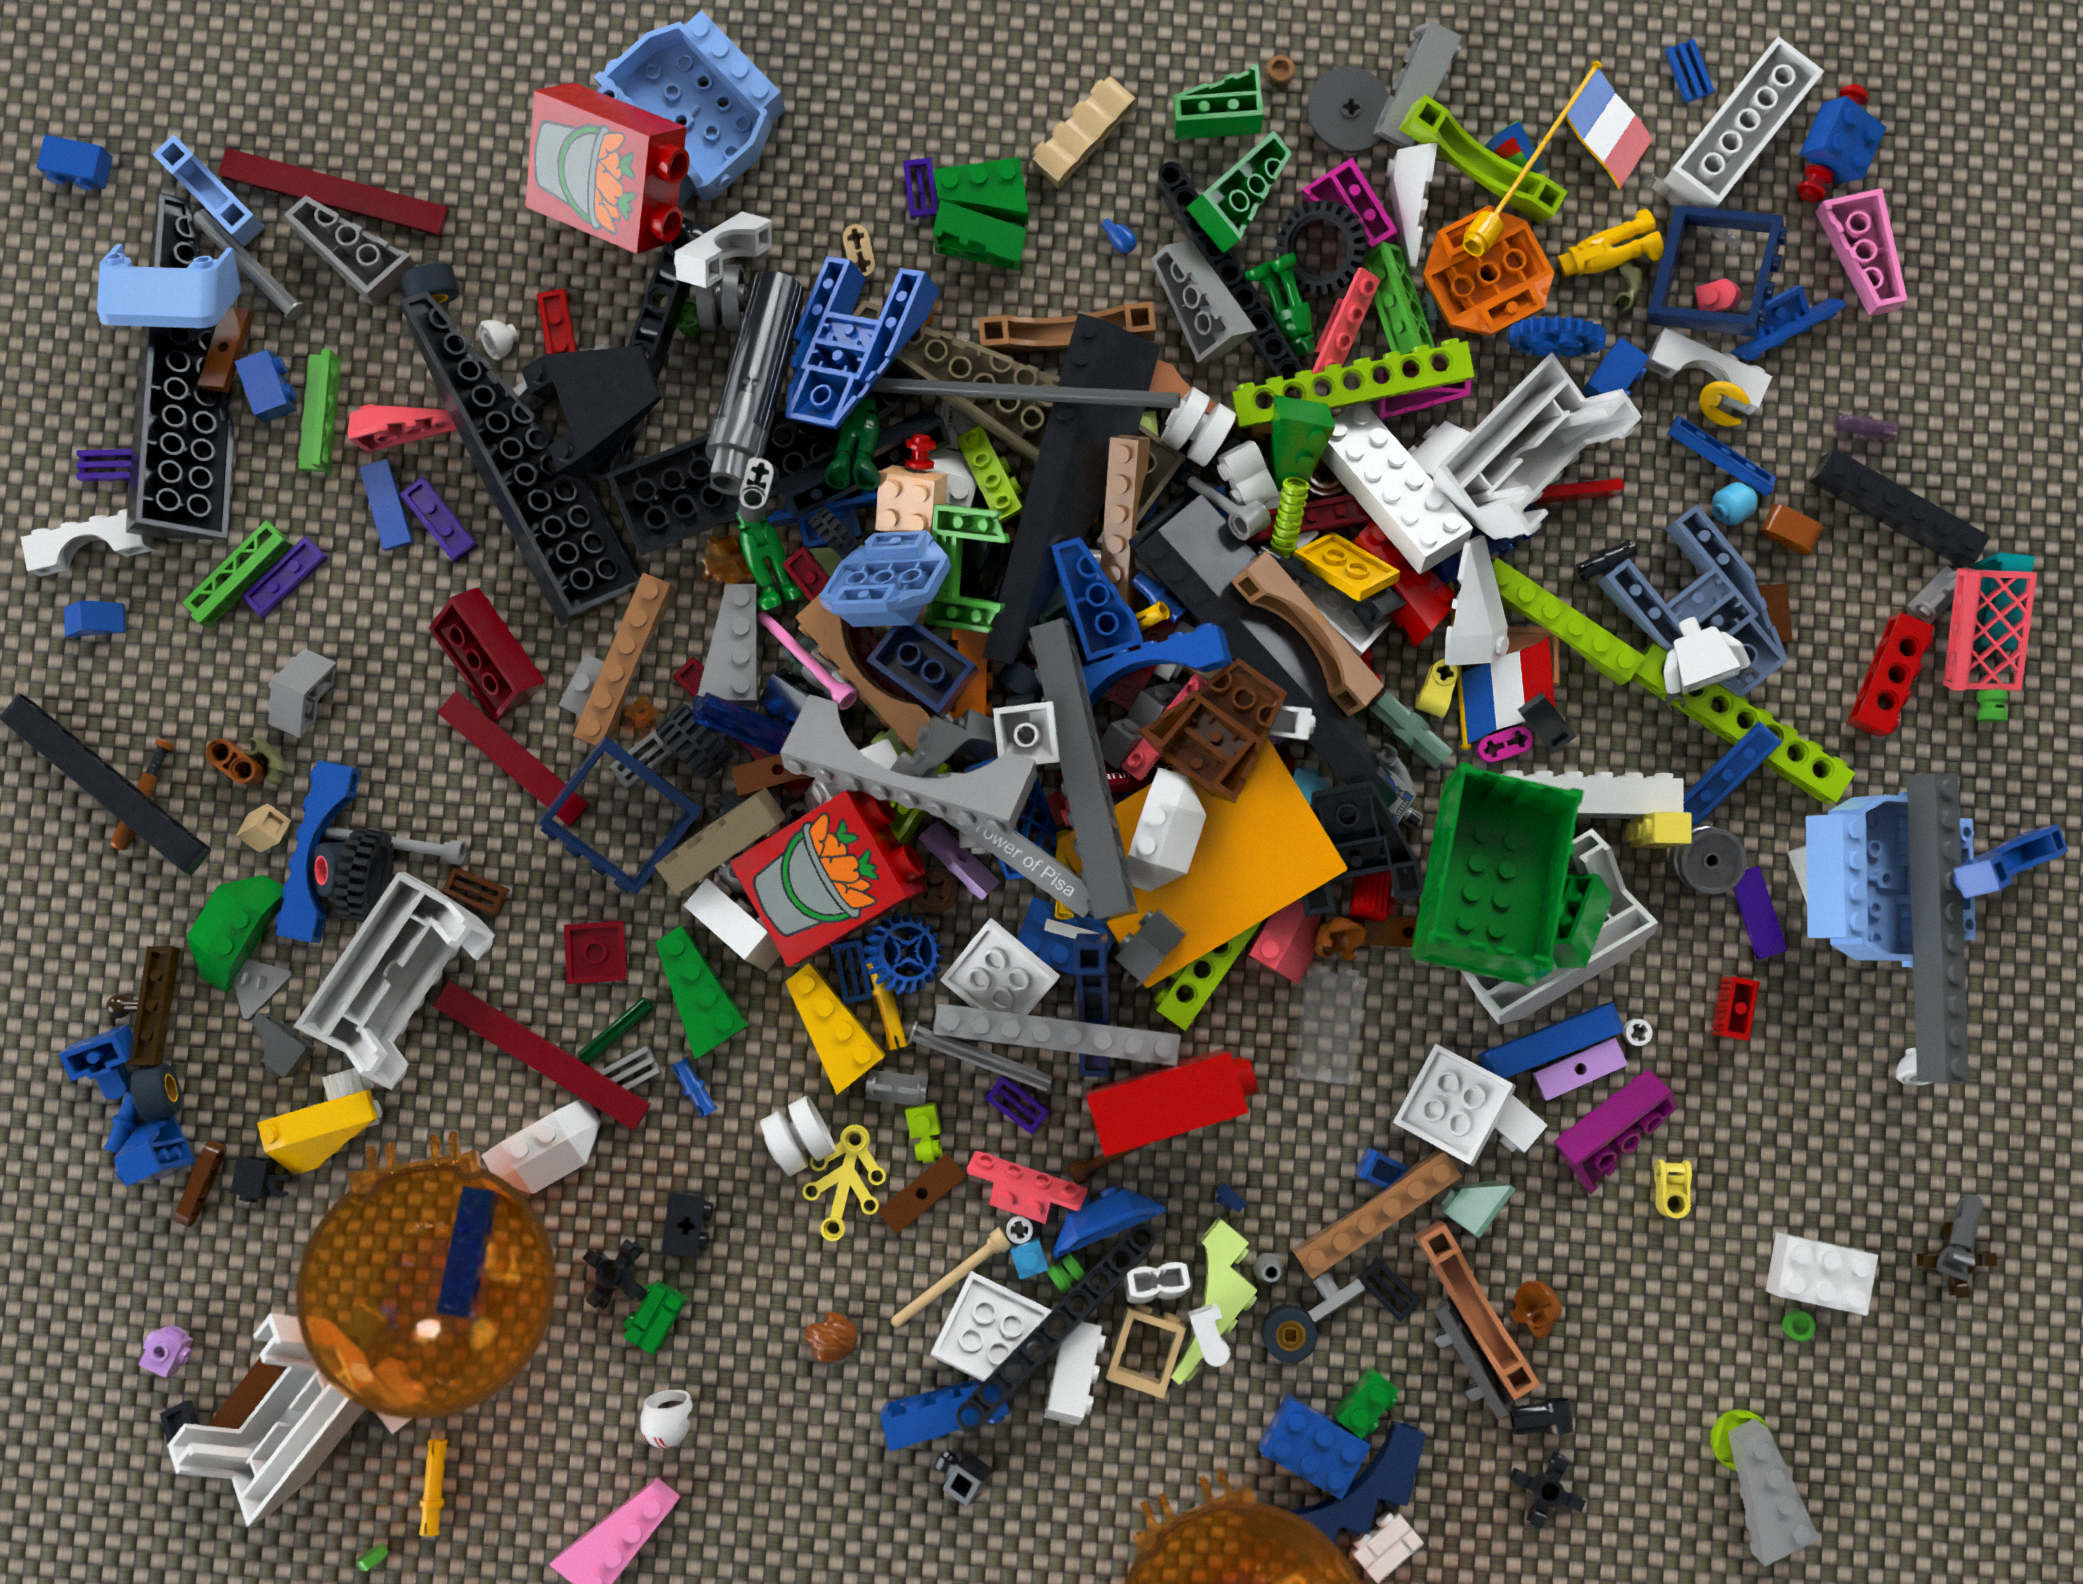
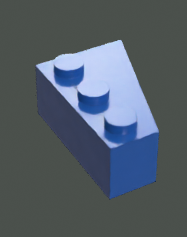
[114,1114,196,1187]

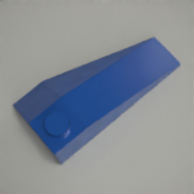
[1051,537,1144,662]

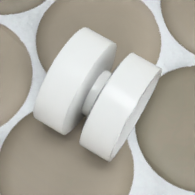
[1160,387,1236,467]
[760,1095,836,1176]

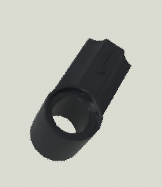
[1510,1398,1574,1435]

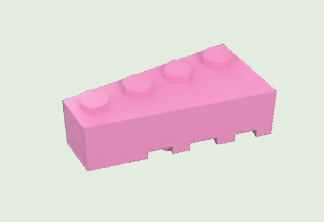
[1815,188,1908,317]
[549,1477,680,1584]

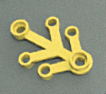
[802,1124,887,1241]

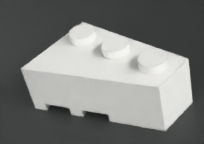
[683,878,781,972]
[1043,1322,1106,1426]

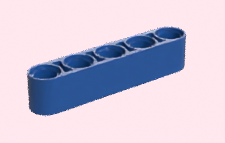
[1478,1002,1625,1079]

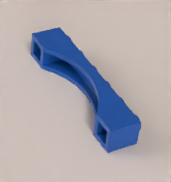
[1082,623,1232,708]
[275,760,362,943]
[1954,823,2069,899]

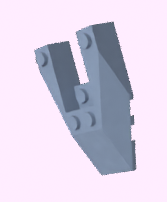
[1597,504,1788,697]

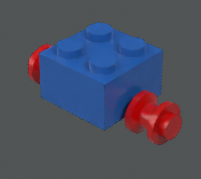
[1796,84,1887,202]

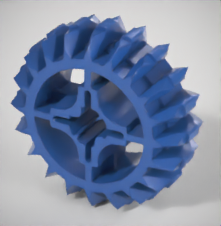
[863,913,944,994]

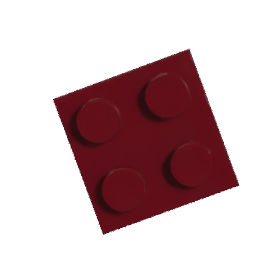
[564,921,629,984]

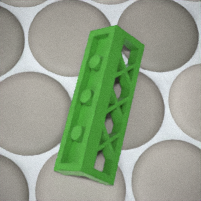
[1364,241,1435,355]
[298,349,342,473]
[182,520,294,628]

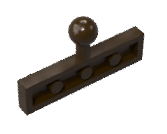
[106,946,180,1067]

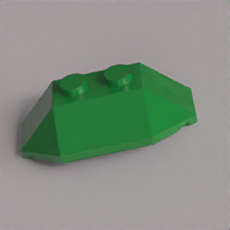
[186,875,284,993]

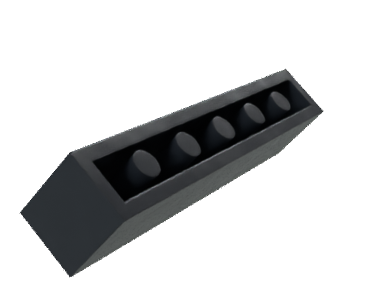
[774,407,952,520]
[1808,448,1990,568]

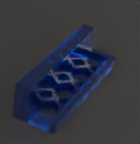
[692,692,793,755]

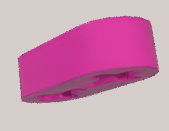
[1476,726,1533,764]

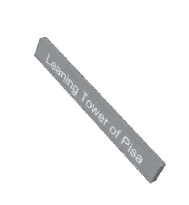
[890,751,1090,918]

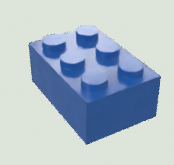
[1018,897,1114,976]
[1258,1393,1371,1500]

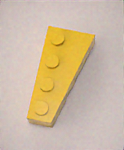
[786,963,887,1095]

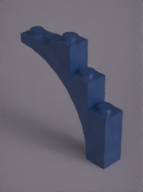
[1073,933,1110,1077]
[1241,1420,1426,1564]

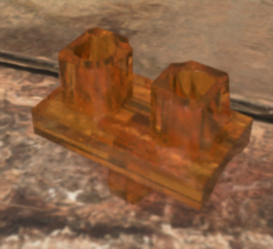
[702,535,752,585]

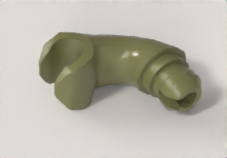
[1612,261,1642,315]
[245,737,288,786]

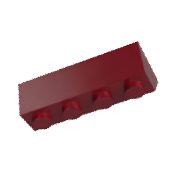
[429,587,545,722]

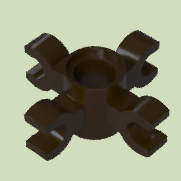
[1916,1222,1997,1298]

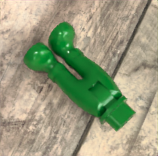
[736,504,805,612]

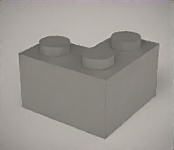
[267,648,336,738]

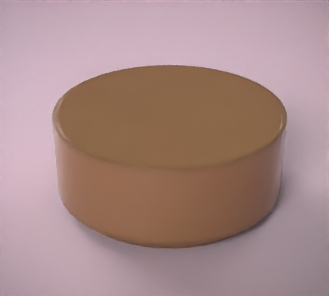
[1265,55,1295,87]

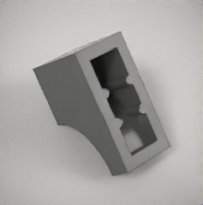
[251,1013,316,1079]

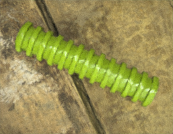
[1270,477,1310,559]

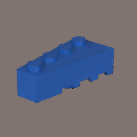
[880,1379,1010,1452]

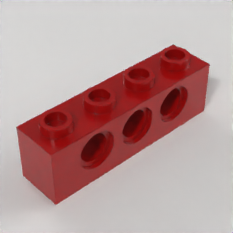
[1847,612,1934,737]

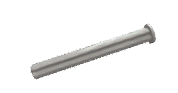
[193,209,305,321]
[908,1021,1052,1091]

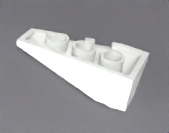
[1386,143,1437,276]
[1445,535,1509,666]

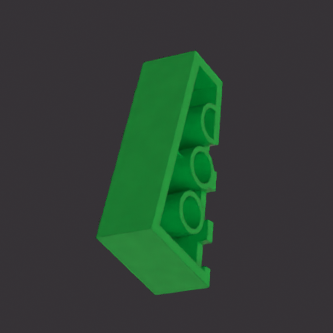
[1186,130,1292,254]
[655,926,750,1060]

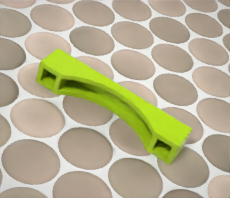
[1398,94,1568,224]
[1492,558,1646,686]

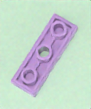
[918,820,1000,900]
[1532,1037,1628,1101]

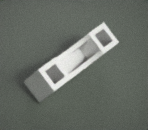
[674,212,772,288]
[1644,328,1773,415]
[21,509,155,576]

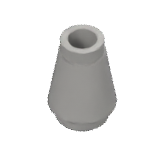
[1253,1253,1283,1283]

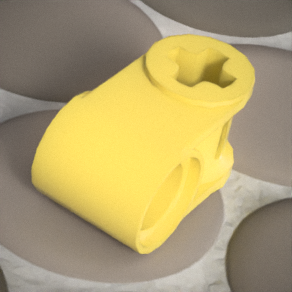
[1415,659,1459,718]
[1654,1159,1692,1219]

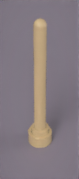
[891,1226,1014,1327]

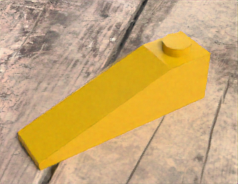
[257,1089,378,1175]

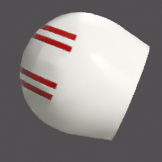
[640,1390,693,1449]

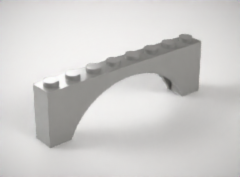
[780,694,1037,836]
[933,1003,1180,1066]

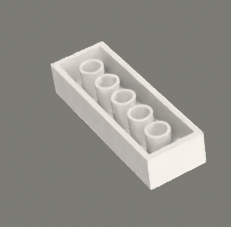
[1663,36,1824,209]
[1320,403,1473,575]
[1502,770,1684,819]

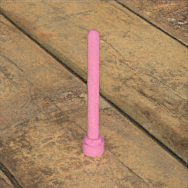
[757,611,858,710]

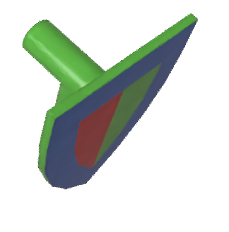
[1484,120,1546,173]

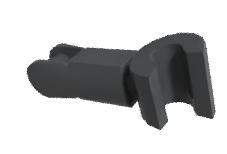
[1937,1195,1983,1282]

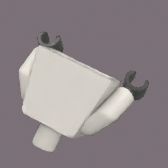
[1663,617,1759,710]

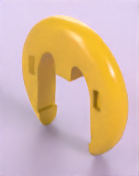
[1699,381,1750,426]

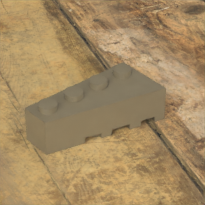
[655,787,786,895]

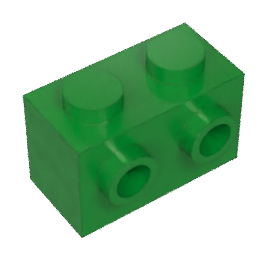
[1333,1365,1399,1440]

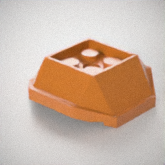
[1422,205,1554,337]

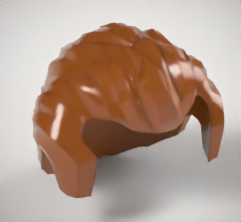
[1313,917,1367,961]
[1511,1280,1562,1338]
[804,1312,858,1363]

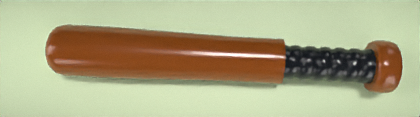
[110,738,174,851]

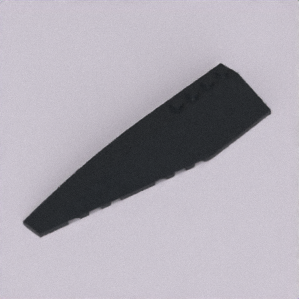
[126,192,234,540]
[399,291,641,626]
[983,313,1161,666]
[606,362,917,556]
[1135,494,1398,807]

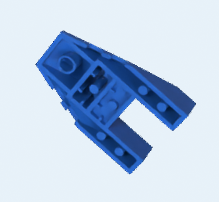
[785,256,939,429]

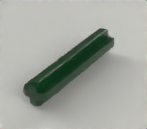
[578,997,654,1065]

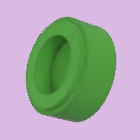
[1782,1309,1816,1342]
[356,1542,389,1572]

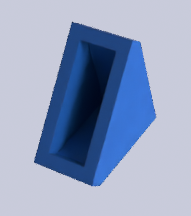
[64,600,126,638]
[1354,1147,1409,1189]

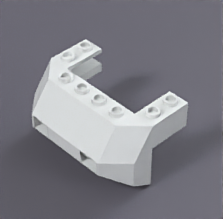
[1433,352,1642,539]
[1460,829,1658,1025]
[293,872,495,1090]
[168,1313,376,1528]

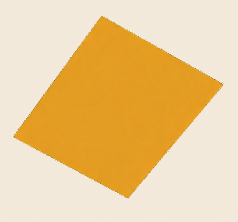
[1058,736,1347,988]

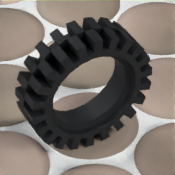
[1274,200,1369,295]
[334,827,394,923]

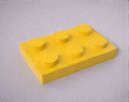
[1293,532,1400,602]

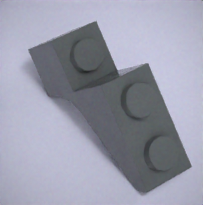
[1100,682,1183,769]
[912,708,997,778]

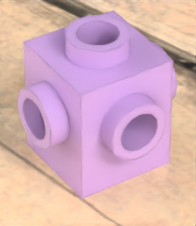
[138,1325,193,1378]

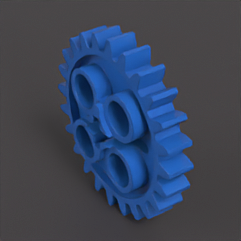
[1508,315,1607,359]

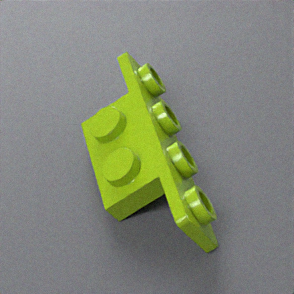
[956,425,1023,524]

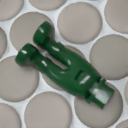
[825,398,881,490]

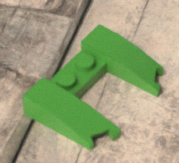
[926,504,1010,633]

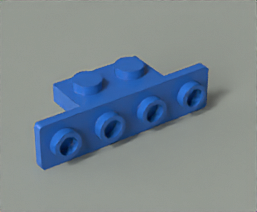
[1731,285,1846,361]
[767,489,878,549]

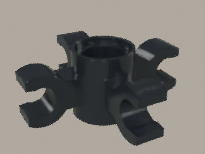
[583,1239,648,1310]
[1509,1451,1586,1529]

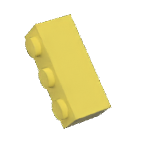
[1626,812,1692,849]

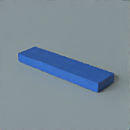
[1667,415,1776,497]
[1683,720,1782,826]

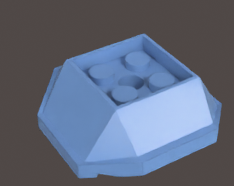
[819,530,951,627]

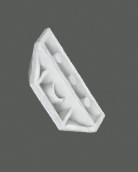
[1127,767,1207,892]
[481,1098,602,1194]

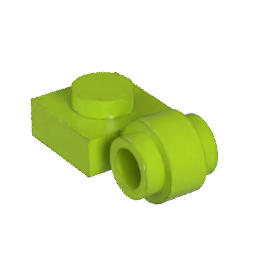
[905,1102,942,1163]

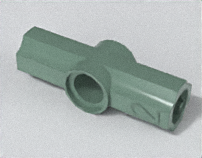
[1369,692,1453,770]

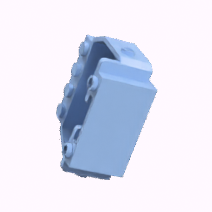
[593,10,786,206]
[1806,791,1976,967]

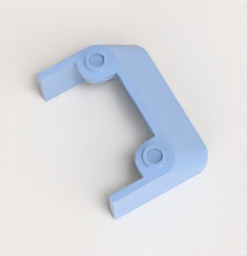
[97,244,242,328]

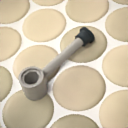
[1173,464,1271,540]

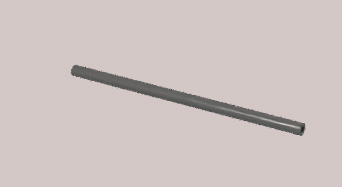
[871,378,1181,408]

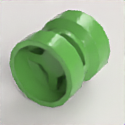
[677,299,702,336]
[1976,689,2008,723]
[1047,1252,1087,1294]

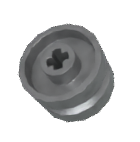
[696,265,747,331]
[1669,825,1747,894]

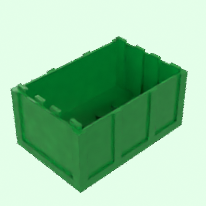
[1410,762,1584,987]

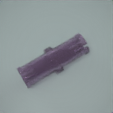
[1833,412,1899,441]

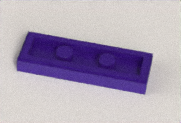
[400,476,478,563]
[241,536,328,619]
[1732,866,1788,960]

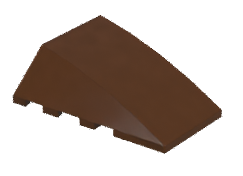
[1139,658,1287,804]

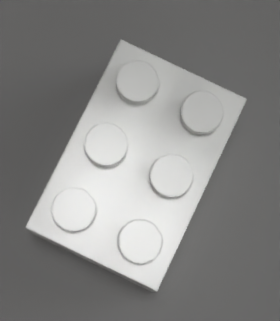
[1765,1232,1878,1316]

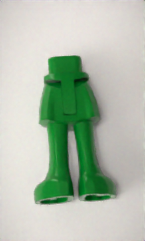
[1244,252,1315,357]

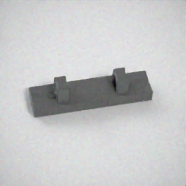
[1434,1298,1512,1419]

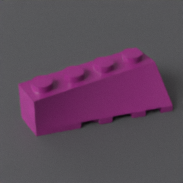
[1554,1069,1678,1194]

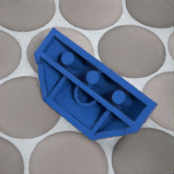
[1052,1185,1166,1259]

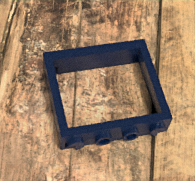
[1648,205,1788,337]
[538,734,703,894]

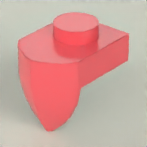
[1695,278,1742,312]

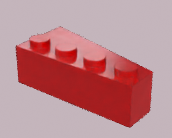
[1352,520,1458,648]

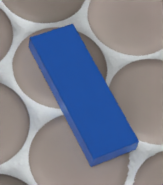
[359,459,414,551]

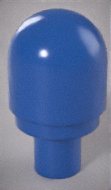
[1100,218,1137,253]

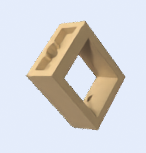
[1105,1304,1186,1399]

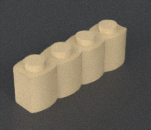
[1032,76,1136,189]

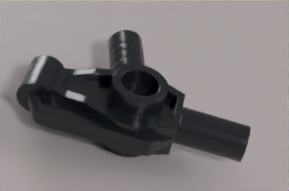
[1258,545,1325,591]

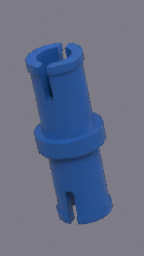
[1130,570,1187,624]
[670,1057,718,1118]
[104,1090,138,1153]

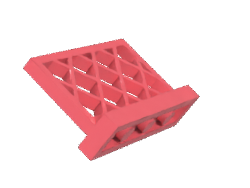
[1943,568,2037,691]

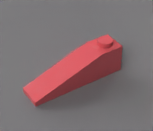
[347,404,457,453]
[1246,897,1321,985]

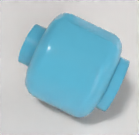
[1712,482,1758,526]

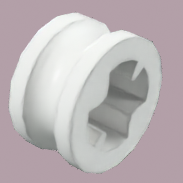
[1622,1019,1652,1046]
[1006,1215,1033,1244]

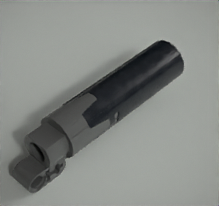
[705,271,806,523]

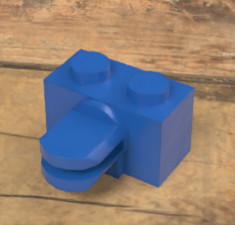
[58,1024,133,1100]

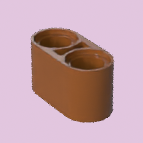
[1759,504,1823,556]
[206,739,266,786]

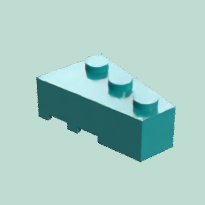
[1973,552,2035,653]

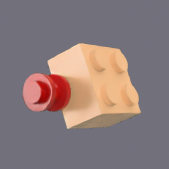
[875,435,948,536]

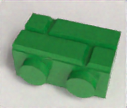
[623,1280,689,1355]

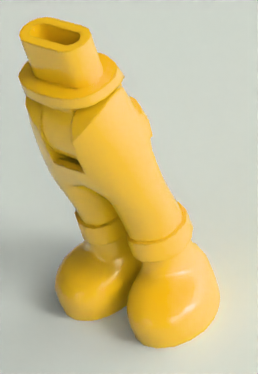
[1557,209,1664,278]

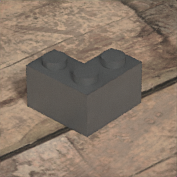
[1115,908,1187,984]

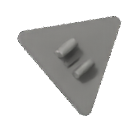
[233,960,292,1019]

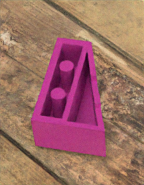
[1302,158,1398,249]
[1375,363,1471,421]

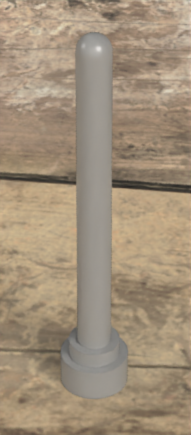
[324,827,466,865]

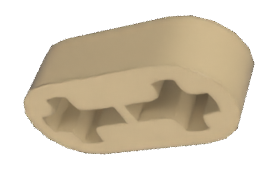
[843,224,876,281]

